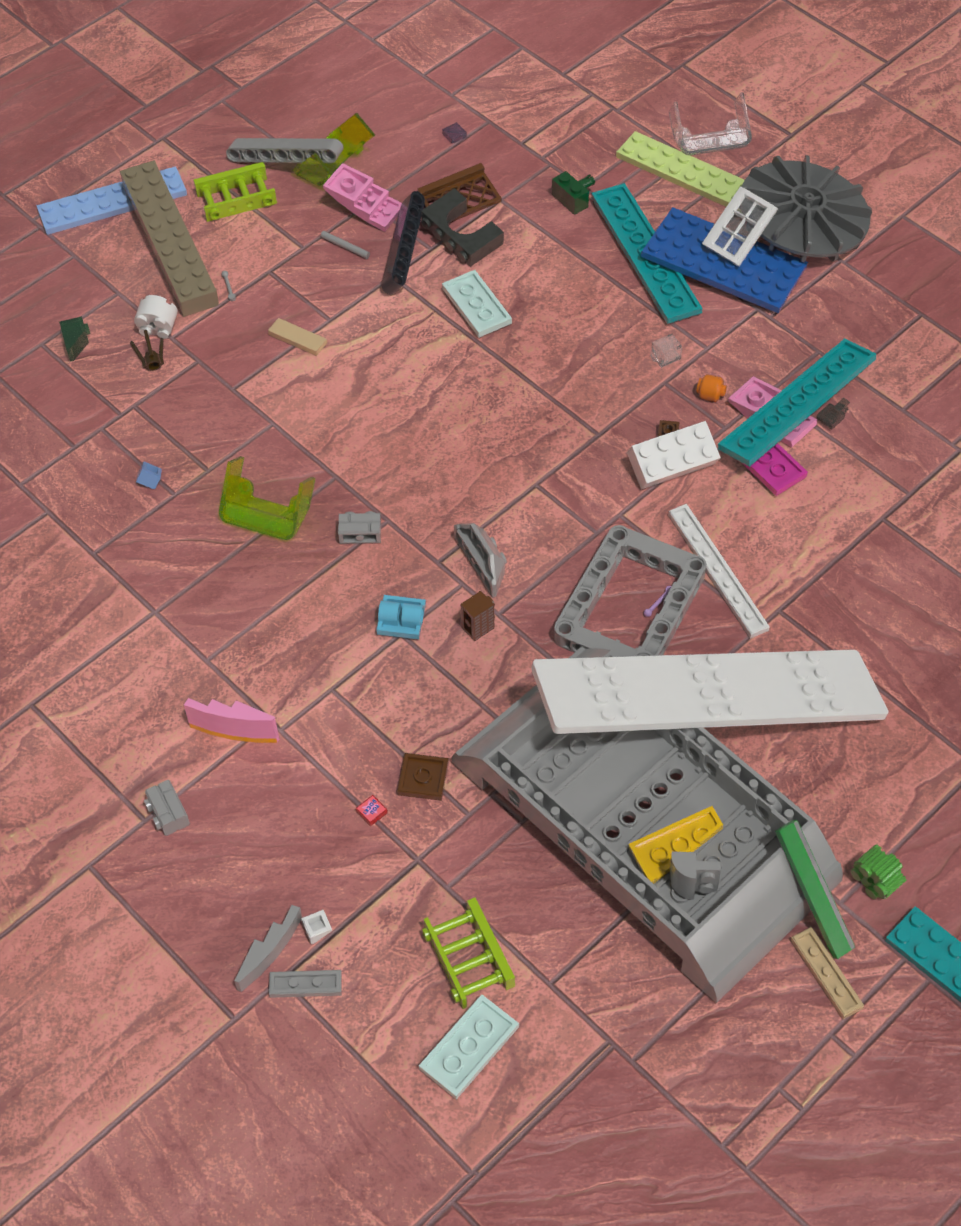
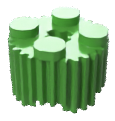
[850,844,907,900]

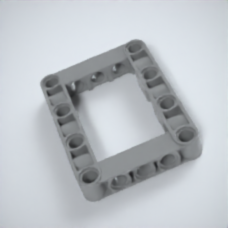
[554,525,707,657]

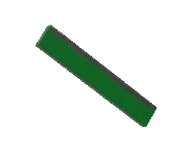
[775,820,855,959]

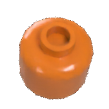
[696,374,727,402]

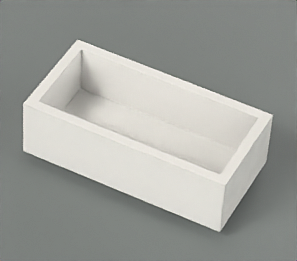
[627,421,721,489]

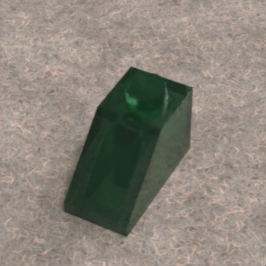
[59,316,91,362]

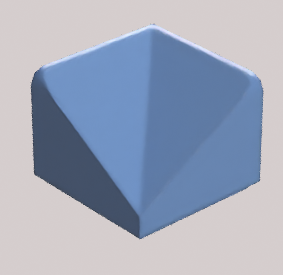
[136,461,162,489]

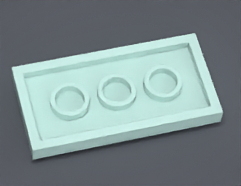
[442,270,512,338]
[419,995,519,1100]

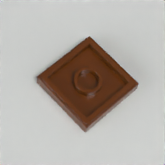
[397,753,449,801]

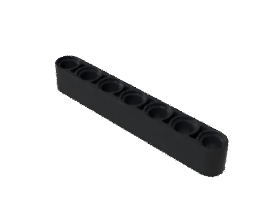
[381,191,425,295]

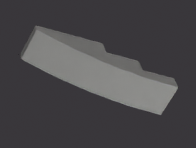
[234,905,302,992]

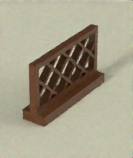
[417,163,502,222]

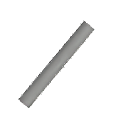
[321,231,370,259]

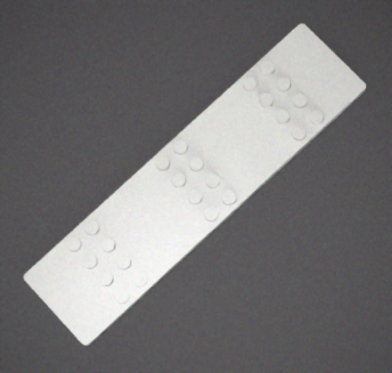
[531,650,889,734]

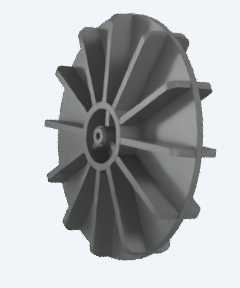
[739,155,872,262]

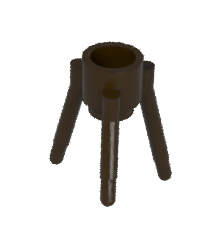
[130,330,164,371]

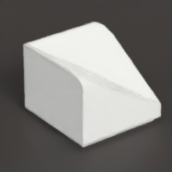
[301,910,332,944]

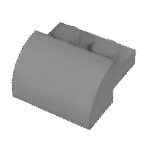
[670,852,721,900]

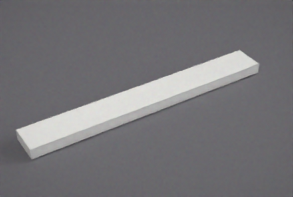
[668,504,770,639]

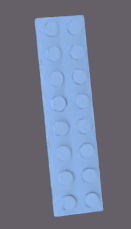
[36,166,187,235]

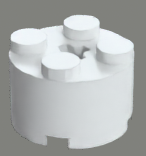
[134,295,178,339]

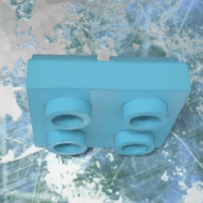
[377,595,426,639]

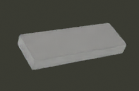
[269,970,342,998]

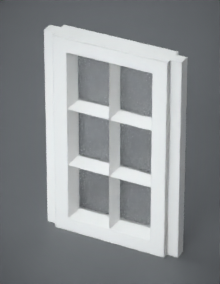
[702,186,778,266]

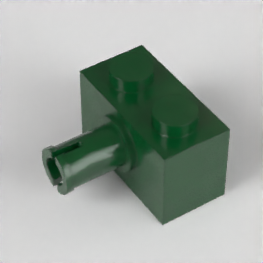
[552,171,595,215]

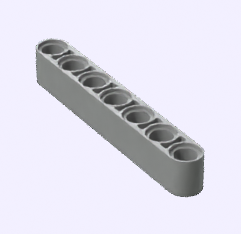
[226,138,343,163]

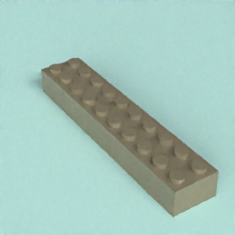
[120,160,219,317]

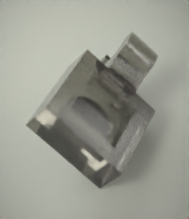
[816,398,850,430]

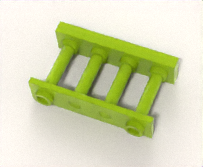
[193,162,277,222]
[422,897,515,1009]

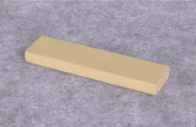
[790,927,864,1019]

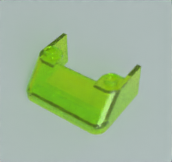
[292,112,375,186]
[219,456,315,540]

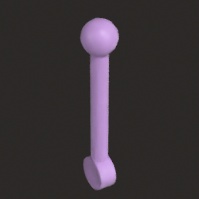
[644,586,672,617]

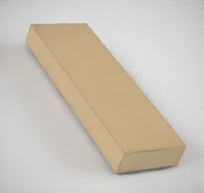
[268,318,327,356]

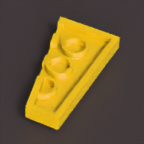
[628,806,723,884]

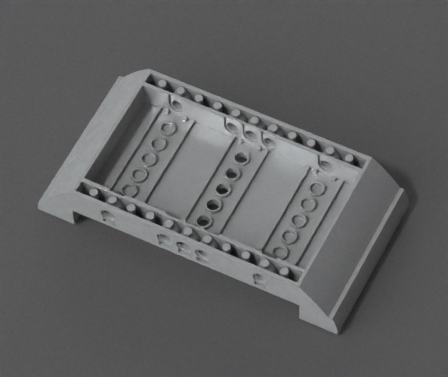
[452,646,843,1003]

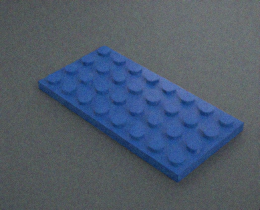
[641,207,808,313]

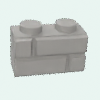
[338,511,381,544]
[143,780,190,836]

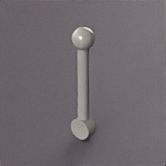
[221,271,236,301]

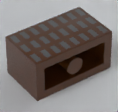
[460,591,495,642]

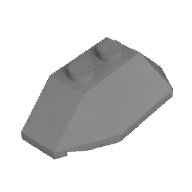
[454,523,507,598]

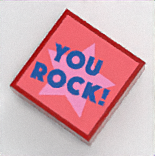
[356,795,388,827]

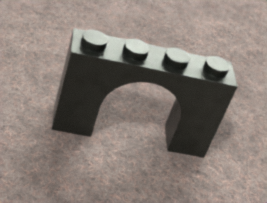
[421,188,504,267]

